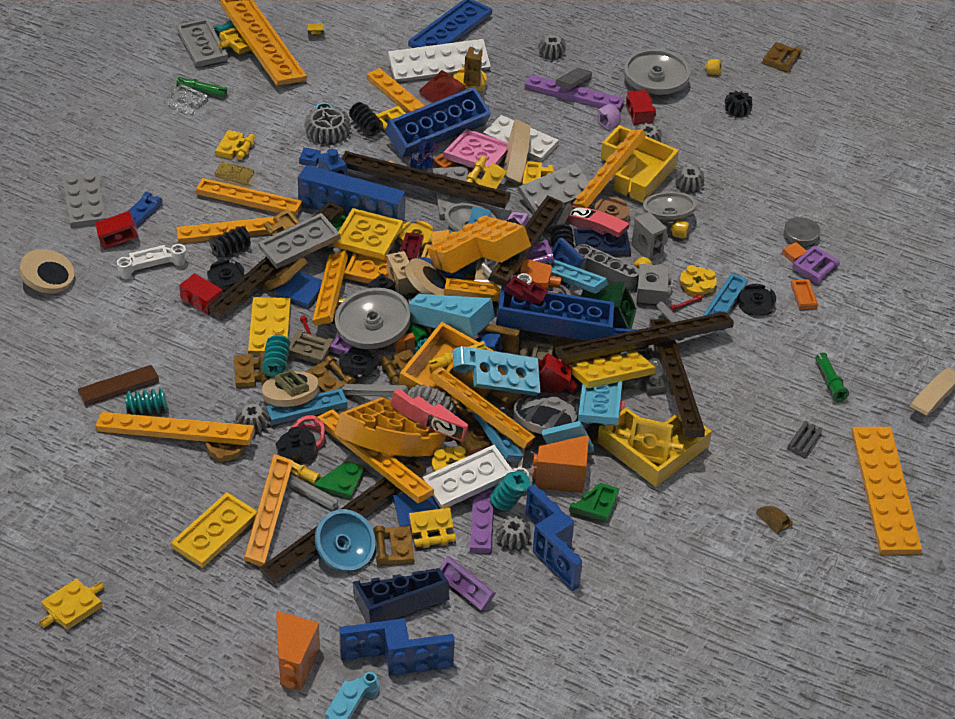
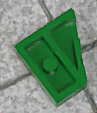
[569,483,620,523]

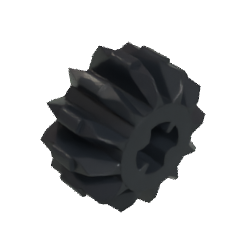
[724,90,753,117]

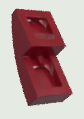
[504,275,549,304]

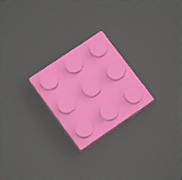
[443,129,508,168]

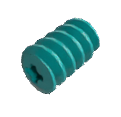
[262,335,291,378]
[125,388,167,415]
[490,470,530,511]

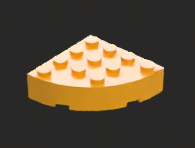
[334,397,446,457]

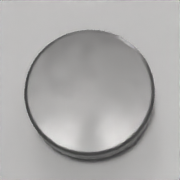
[783,217,820,248]

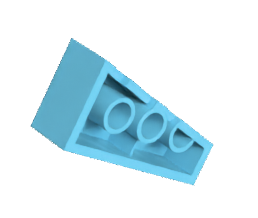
[408,294,495,337]

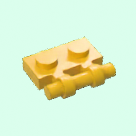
[215,130,255,160]
[466,156,507,189]
[522,161,555,185]
[409,508,456,548]

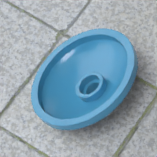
[315,509,375,572]

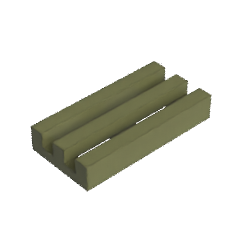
[274,370,309,397]

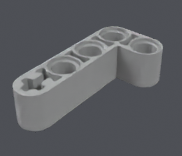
[575,244,639,290]

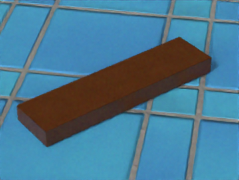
[78,365,159,406]

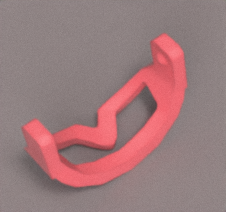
[292,415,326,451]

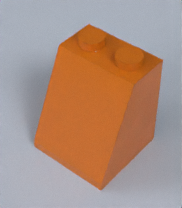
[532,436,589,493]
[276,611,320,690]

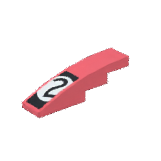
[566,206,630,238]
[391,388,468,441]

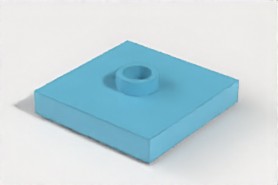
[542,421,594,453]

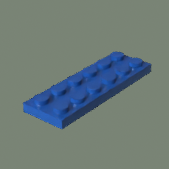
[408,0,492,48]

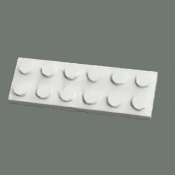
[388,39,491,82]

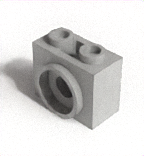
[631,212,668,260]
[636,264,672,305]

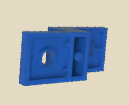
[525,484,582,591]
[339,618,455,676]

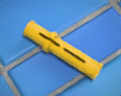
[429,341,487,372]

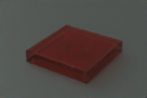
[419,70,466,103]

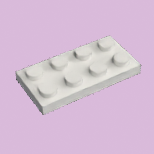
[483,115,559,162]
[423,445,514,509]

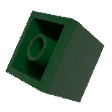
[579,282,637,329]

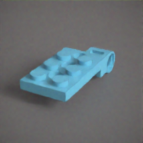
[452,347,540,396]

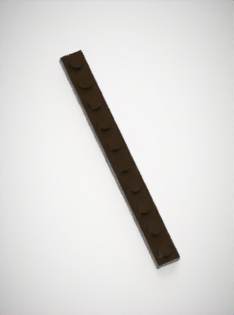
[342,151,511,209]
[488,195,563,287]
[208,201,344,320]
[555,311,734,364]
[649,319,705,438]
[260,457,427,584]

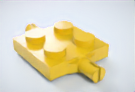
[218,28,251,54]
[616,416,684,464]
[39,578,105,630]

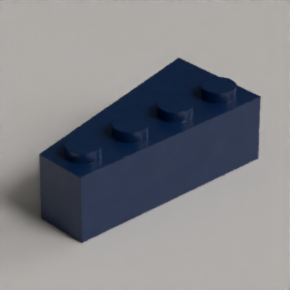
[353,568,450,623]

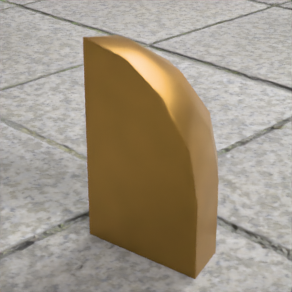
[756,506,793,534]

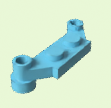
[325,672,379,719]

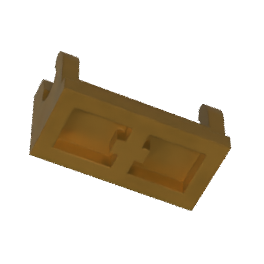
[464,47,483,87]

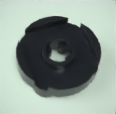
[207,259,245,292]
[739,284,776,315]
[339,349,378,377]
[275,427,317,463]

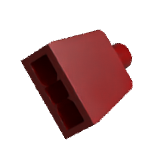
[538,353,577,393]

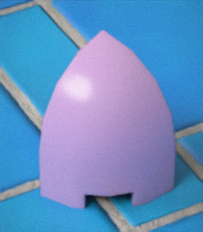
[597,104,621,130]

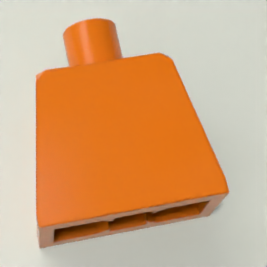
[520,258,562,290]

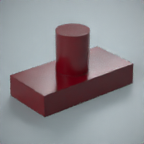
[400,232,424,262]

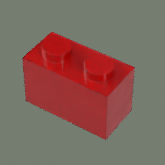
[626,90,656,126]
[95,210,139,249]
[179,273,223,315]

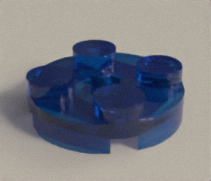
[410,139,436,171]

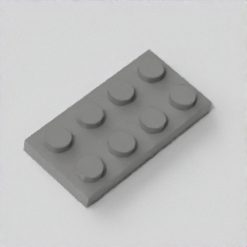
[177,18,228,67]
[518,163,589,214]
[432,167,473,220]
[62,172,106,228]
[258,213,341,269]

